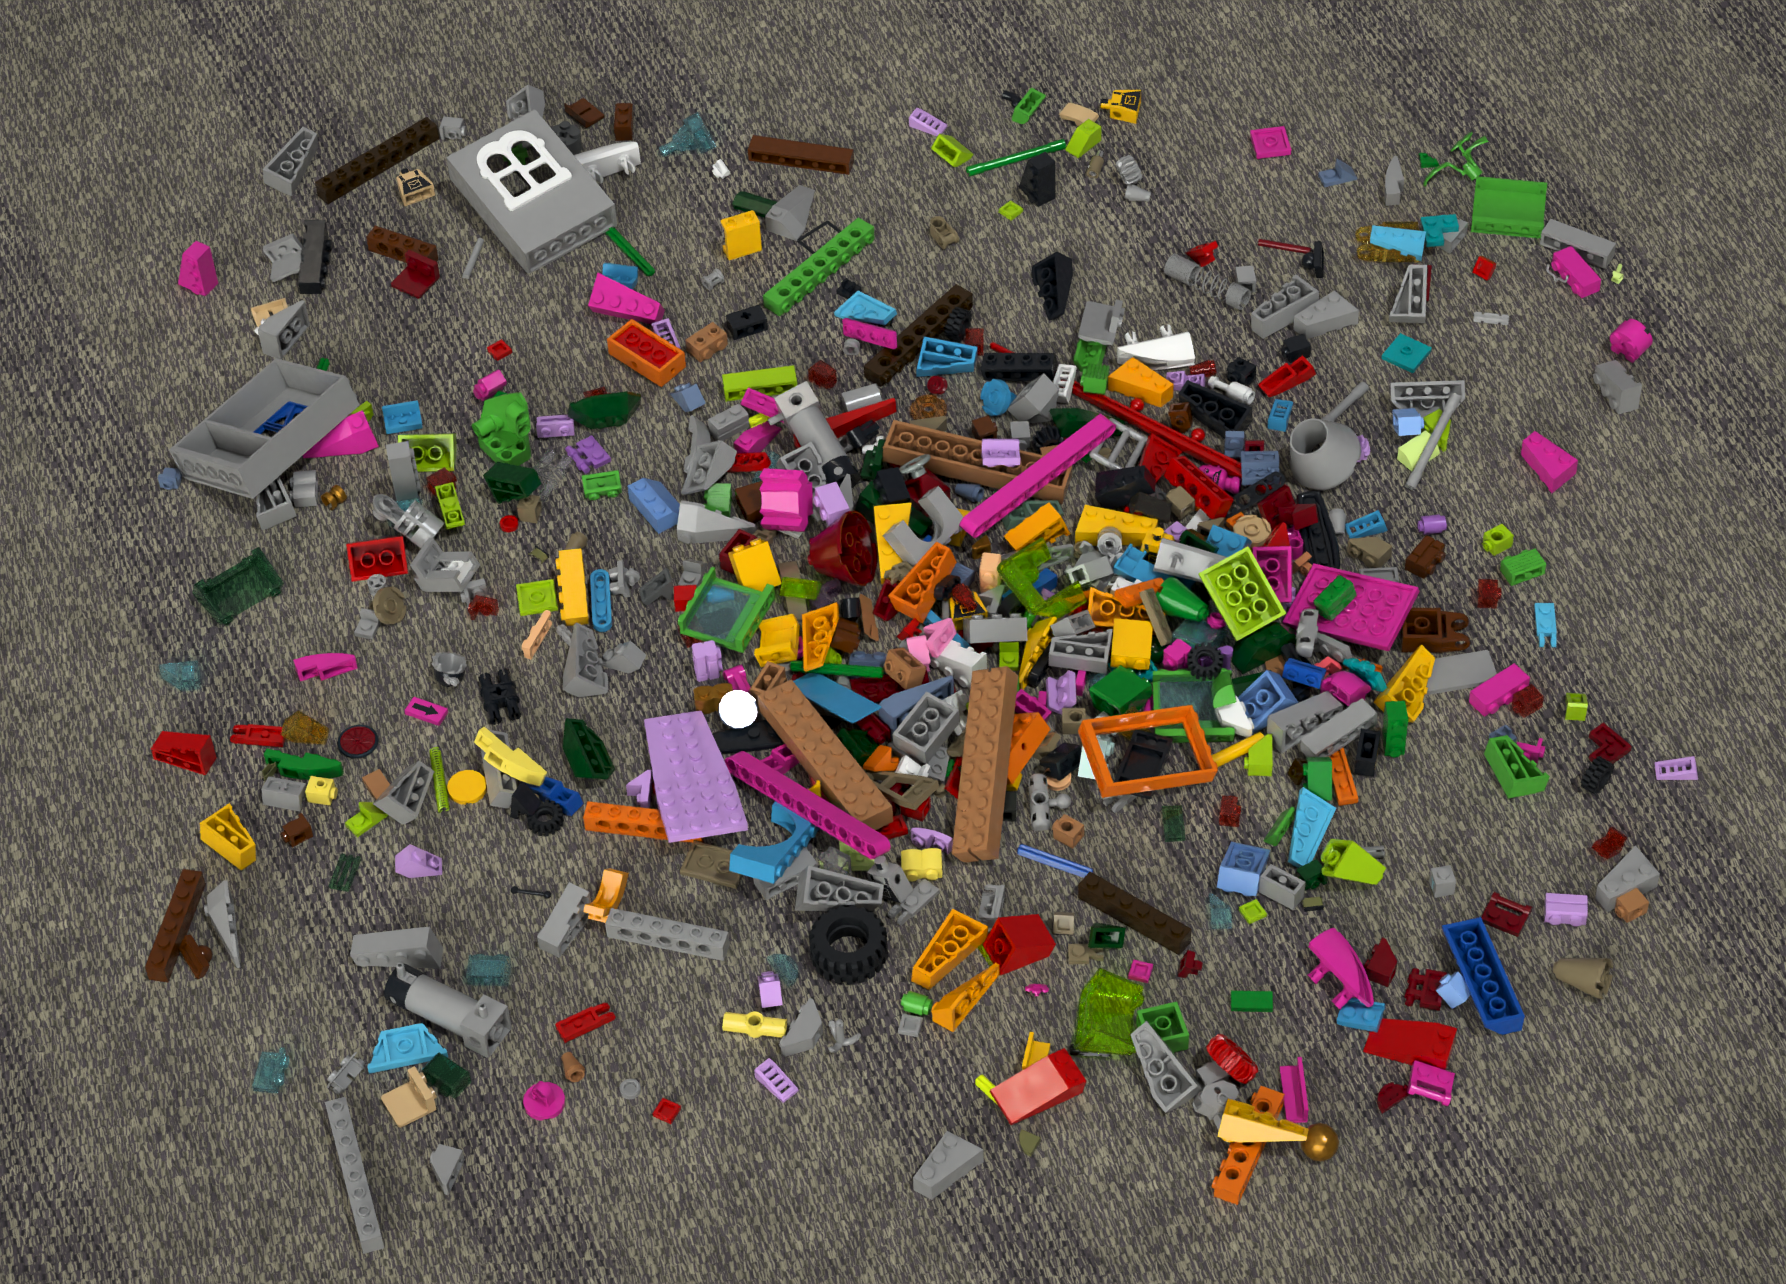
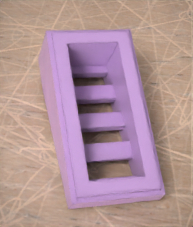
[909,108,948,136]
[651,318,681,349]
[1655,756,1698,780]
[754,1058,799,1103]

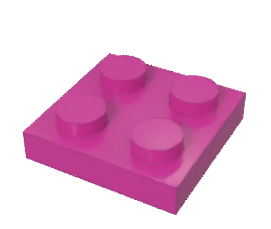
[1250,126,1291,159]

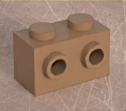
[685,322,728,362]
[883,647,927,690]
[750,661,787,706]

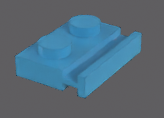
[1336,998,1386,1032]

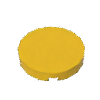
[447,770,487,805]

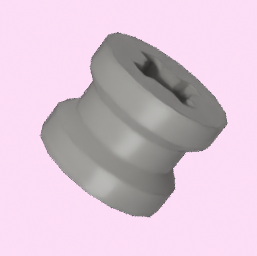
[367,574,387,596]

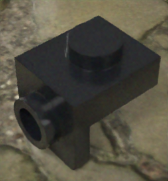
[1291,681,1311,702]

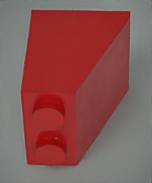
[983,914,1056,975]

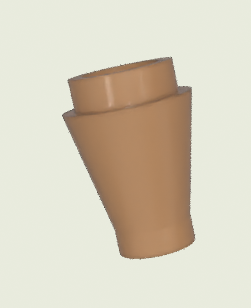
[561,1052,585,1082]

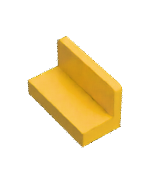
[1022,1032,1051,1070]

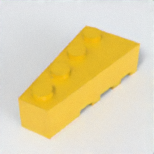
[874,503,911,584]

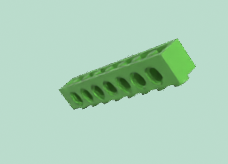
[763,217,875,316]

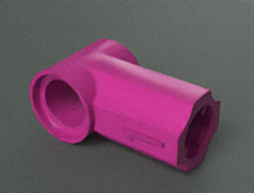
[723,665,751,695]

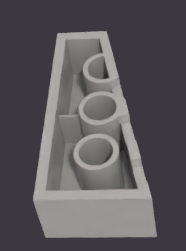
[263,127,318,196]
[1251,274,1319,339]
[795,865,884,911]
[350,926,444,969]

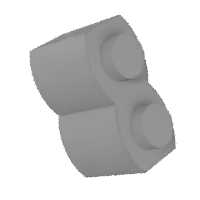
[290,470,318,507]

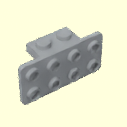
[1078,299,1125,345]

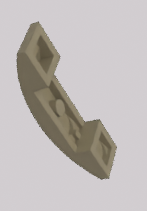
[778,561,808,621]

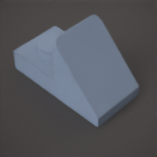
[1318,159,1357,187]

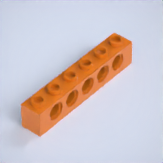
[583,801,704,843]
[1212,1086,1285,1205]

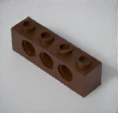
[366,225,438,263]

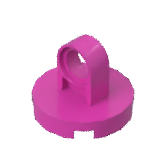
[523,1081,565,1120]

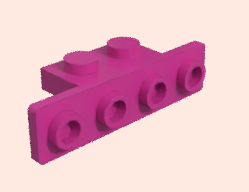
[842,318,897,349]

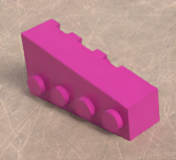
[588,273,665,324]

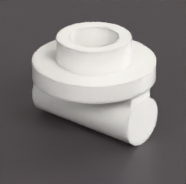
[712,159,730,179]

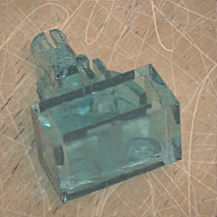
[659,112,717,157]

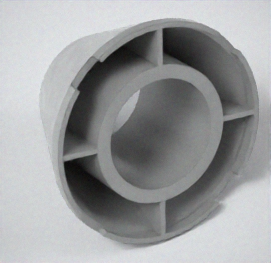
[1290,418,1361,491]

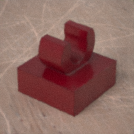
[1177,950,1203,978]

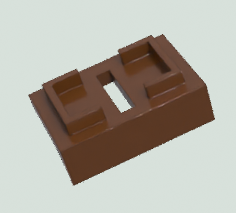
[564,98,605,128]

